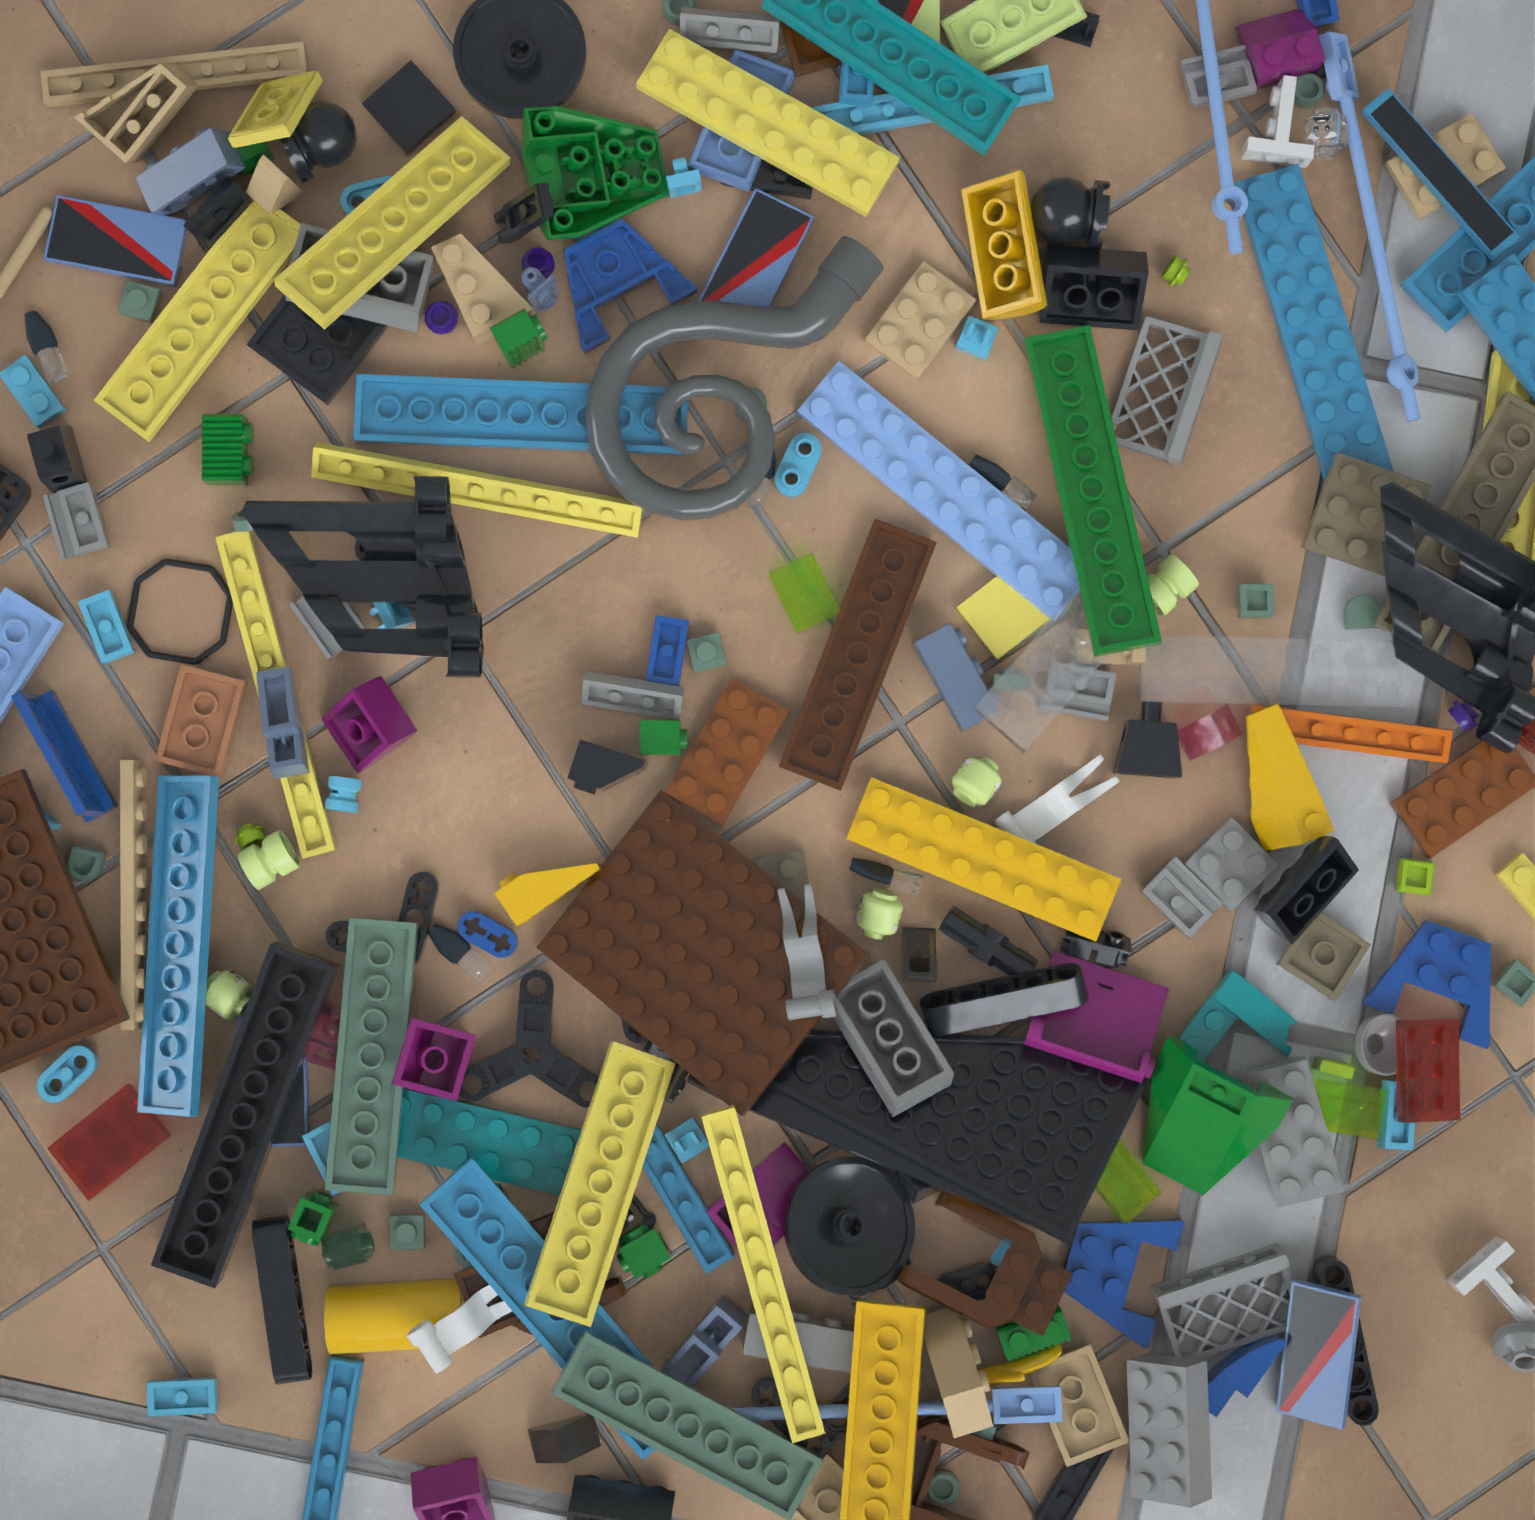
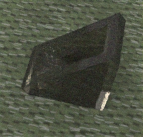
[900,927,937,982]
[528,1413,602,1463]

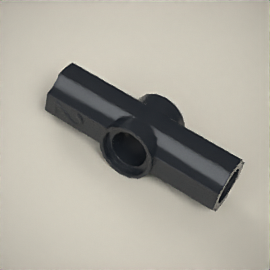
[938,905,1039,976]

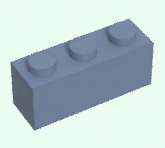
[136,127,246,216]
[913,623,1000,732]

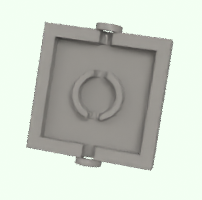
[1183,817,1279,912]

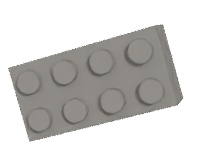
[286,223,434,332]
[833,959,954,1117]
[1240,1054,1345,1208]
[1127,1353,1212,1508]

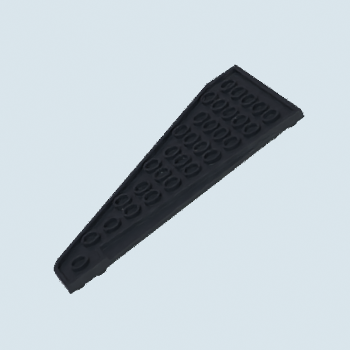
[687,1030,1149,1245]

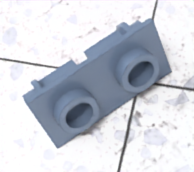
[521,267,560,314]

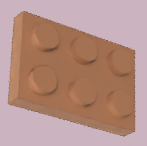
[155,664,248,778]

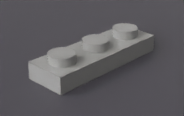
[679,7,780,53]
[581,671,685,721]

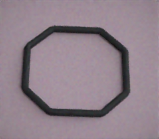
[127,559,233,665]

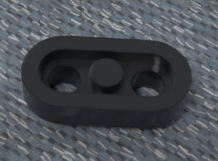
[936,1262,996,1307]

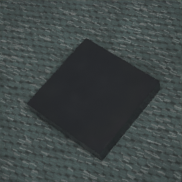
[362,60,456,155]

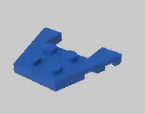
[563,218,697,354]
[1361,920,1491,1049]
[1063,1219,1184,1349]

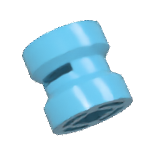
[324,776,363,813]

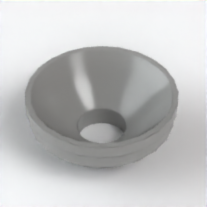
[1355,1014,1412,1076]
[1491,1321,1535,1373]

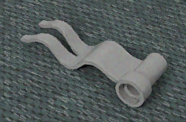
[778,884,838,1020]

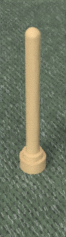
[0,207,54,300]

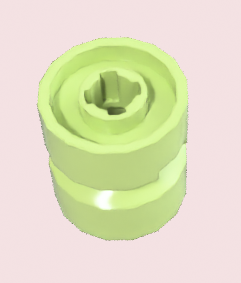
[1147,554,1199,617]
[237,830,301,890]

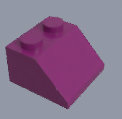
[1235,8,1325,89]
[321,676,417,774]
[391,1018,476,1101]
[411,1457,495,1520]

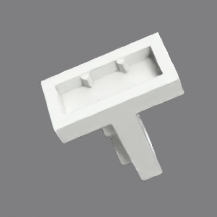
[1241,75,1315,168]
[1446,1236,1535,1322]

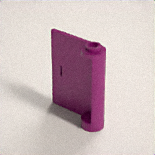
[1024,951,1169,1083]

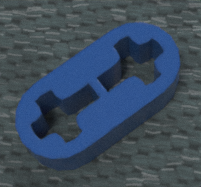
[458,911,518,958]

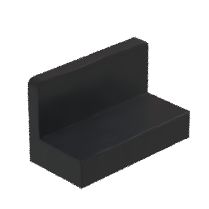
[183,176,254,249]

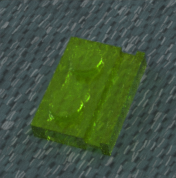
[769,553,839,634]
[1315,1078,1385,1139]
[1095,1140,1162,1224]

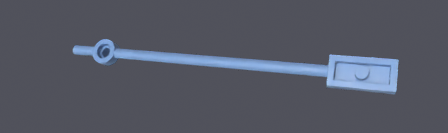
[1196,0,1248,255]
[1319,31,1421,422]
[732,1385,1063,1424]

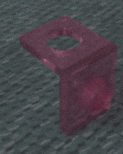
[1178,705,1242,761]
[306,1004,341,1071]

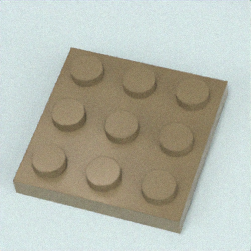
[1301,453,1432,576]

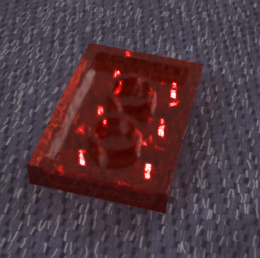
[1396,1018,1460,1123]
[47,1083,171,1201]

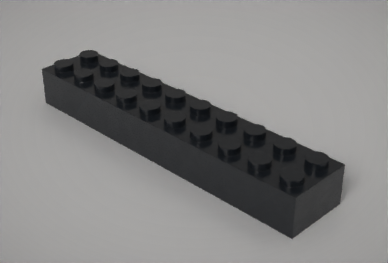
[151,941,340,1288]

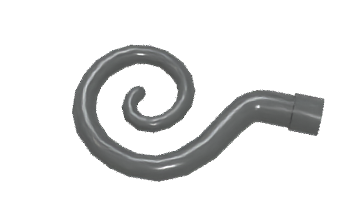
[585,236,884,521]

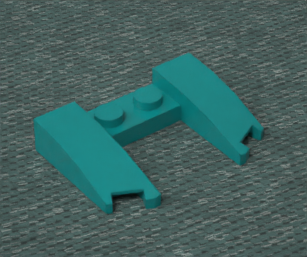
[1151,970,1297,1078]

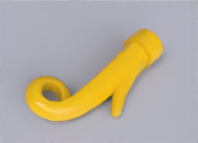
[977,1342,1062,1387]

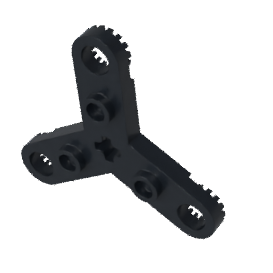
[459,970,599,1108]

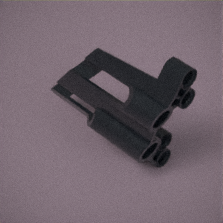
[241,476,484,678]
[1380,482,1535,754]

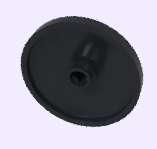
[453,0,587,119]
[784,1157,915,1295]

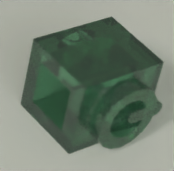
[321,1223,375,1270]

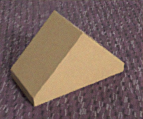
[246,155,304,214]

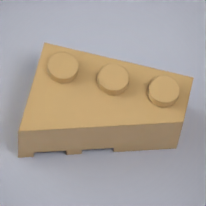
[74,63,198,164]
[431,233,536,345]
[924,1308,993,1438]

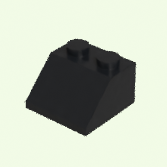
[568,740,648,795]

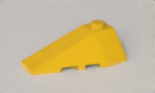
[1246,703,1335,851]

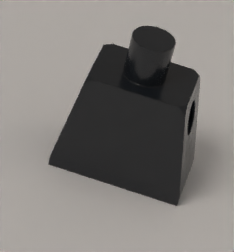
[27,425,87,493]
[1113,701,1182,779]

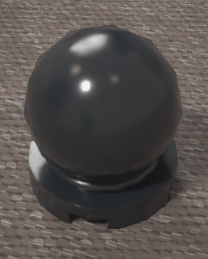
[280,100,357,183]
[1031,177,1110,249]

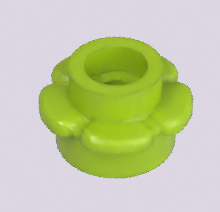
[1161,255,1191,287]
[233,823,265,850]

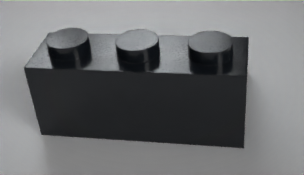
[1039,244,1149,330]
[1253,835,1359,945]
[567,1475,675,1520]

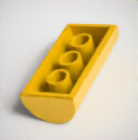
[961,170,1047,320]
[324,1278,467,1354]

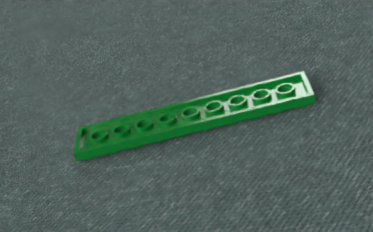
[1024,325,1162,657]

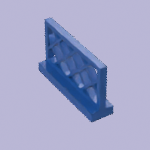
[11,690,118,823]

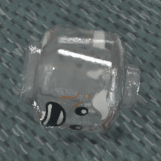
[1304,107,1347,160]

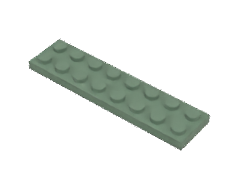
[325,918,418,1195]
[551,1330,823,1520]

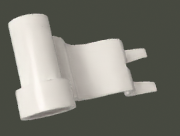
[992,754,1120,844]
[406,1285,512,1374]

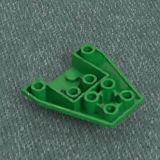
[522,106,669,240]
[1142,1034,1294,1195]

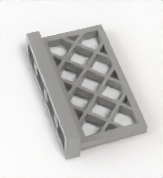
[1111,316,1223,467]
[1151,1243,1292,1360]

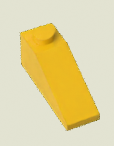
[494,863,601,926]

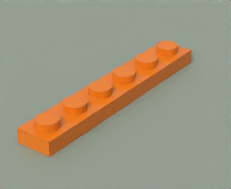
[1246,703,1453,764]

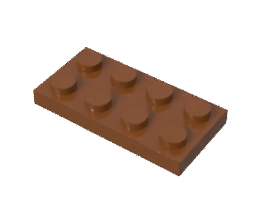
[664,678,789,826]
[1390,740,1535,858]

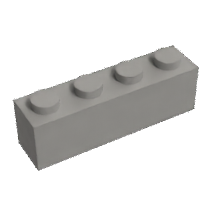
[743,1308,854,1373]

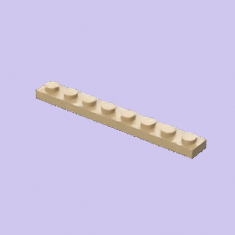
[40,41,309,108]
[120,760,148,1030]

